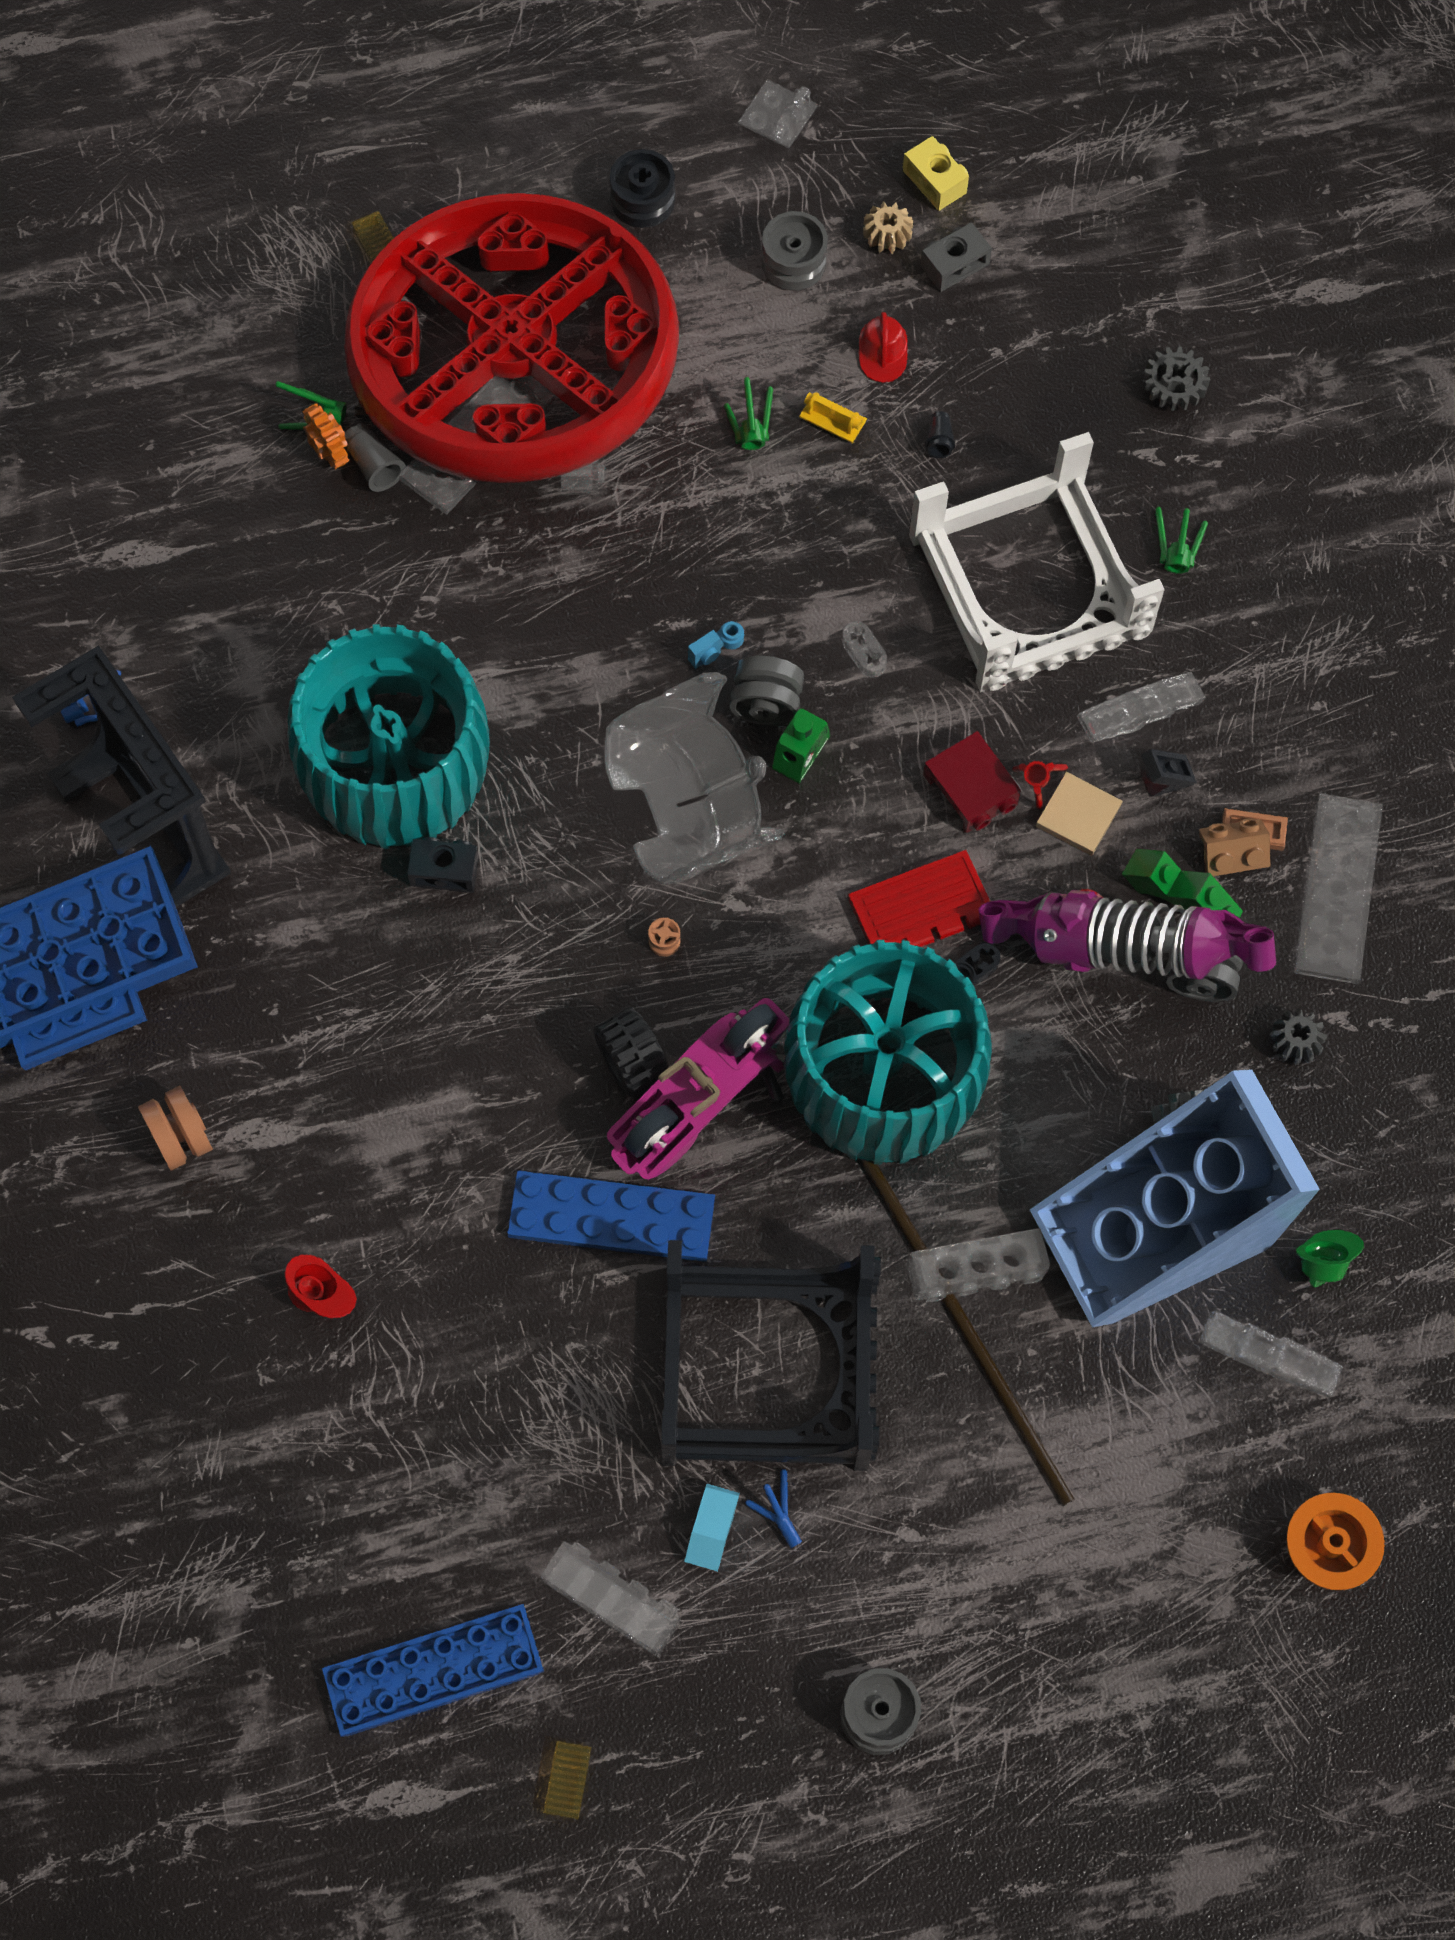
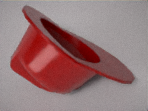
[859,312,907,383]
[284,1254,357,1318]

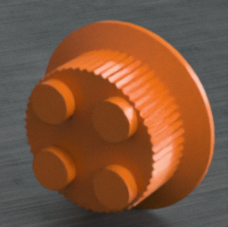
[1287,1493,1385,1591]

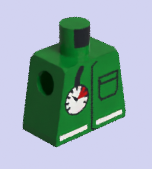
[772,708,830,784]

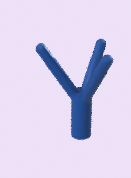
[745,1469,802,1549]

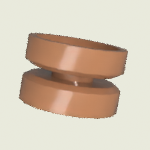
[138,1085,213,1171]

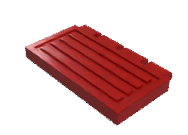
[848,850,990,947]

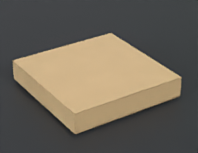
[1036,772,1123,856]

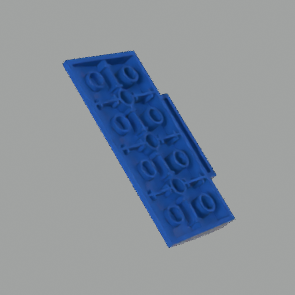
[0,846,198,1071]

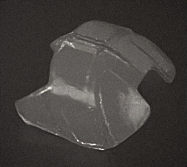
[605,672,785,884]

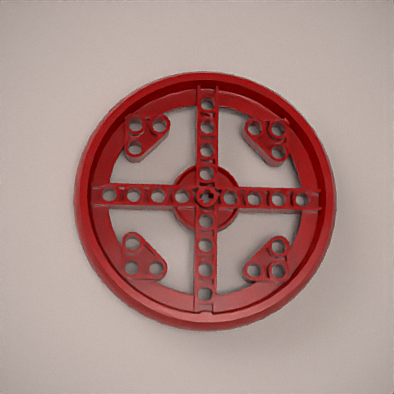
[344,193,679,483]

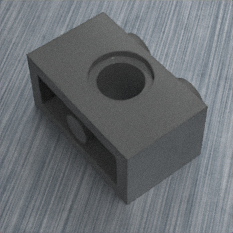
[920,222,992,292]

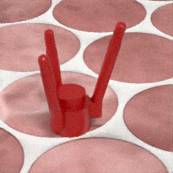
[1012,761,1068,809]

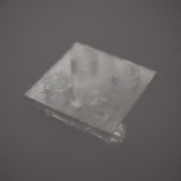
[738,79,818,148]

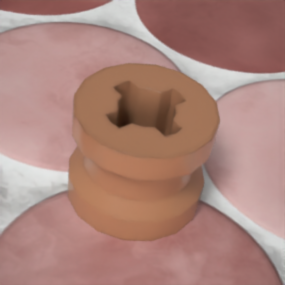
[648,918,680,957]

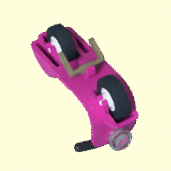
[607,998,789,1180]

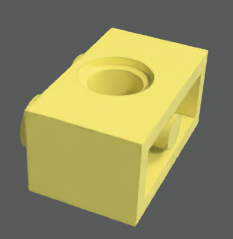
[903,136,969,211]

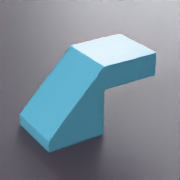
[684,1484,740,1572]

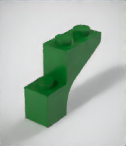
[1122,848,1243,918]

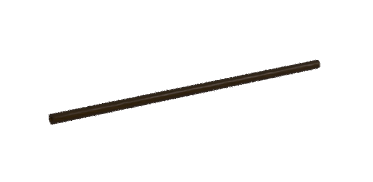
[859,1159,1075,1506]

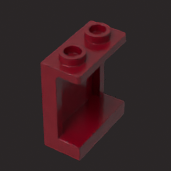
[923,731,1021,833]

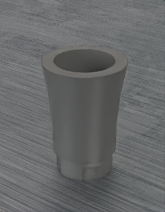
[345,423,406,492]

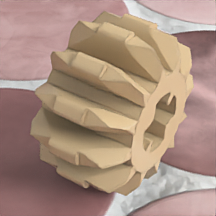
[863,201,913,254]

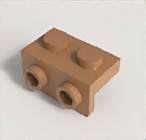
[1199,818,1270,876]

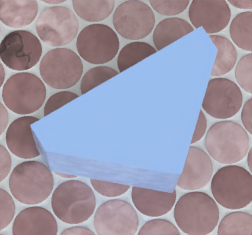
[1030,1070,1320,1327]

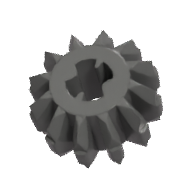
[1269,1008,1327,1066]

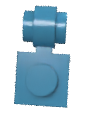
[688,621,744,669]

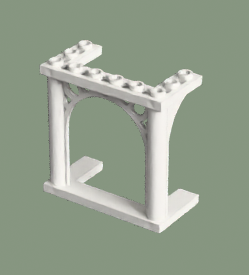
[909,432,1164,692]

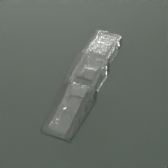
[1077,672,1206,742]
[1199,1311,1343,1398]

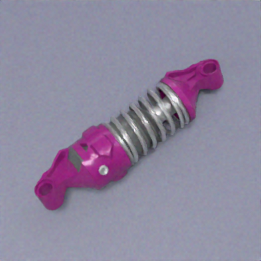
[978,890,1276,979]

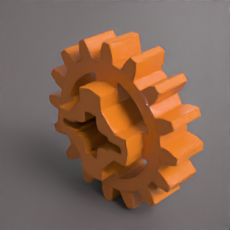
[302,403,349,469]

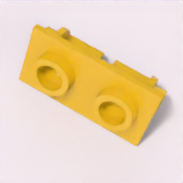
[799,392,867,444]

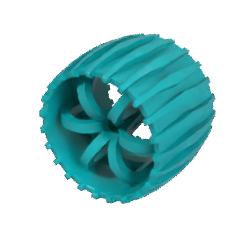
[287,624,490,849]
[784,939,992,1165]

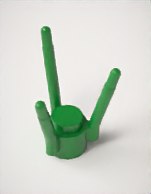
[724,377,773,450]
[275,381,347,430]
[1155,507,1208,574]

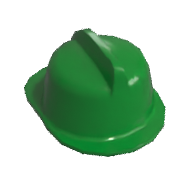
[1296,1230,1364,1288]

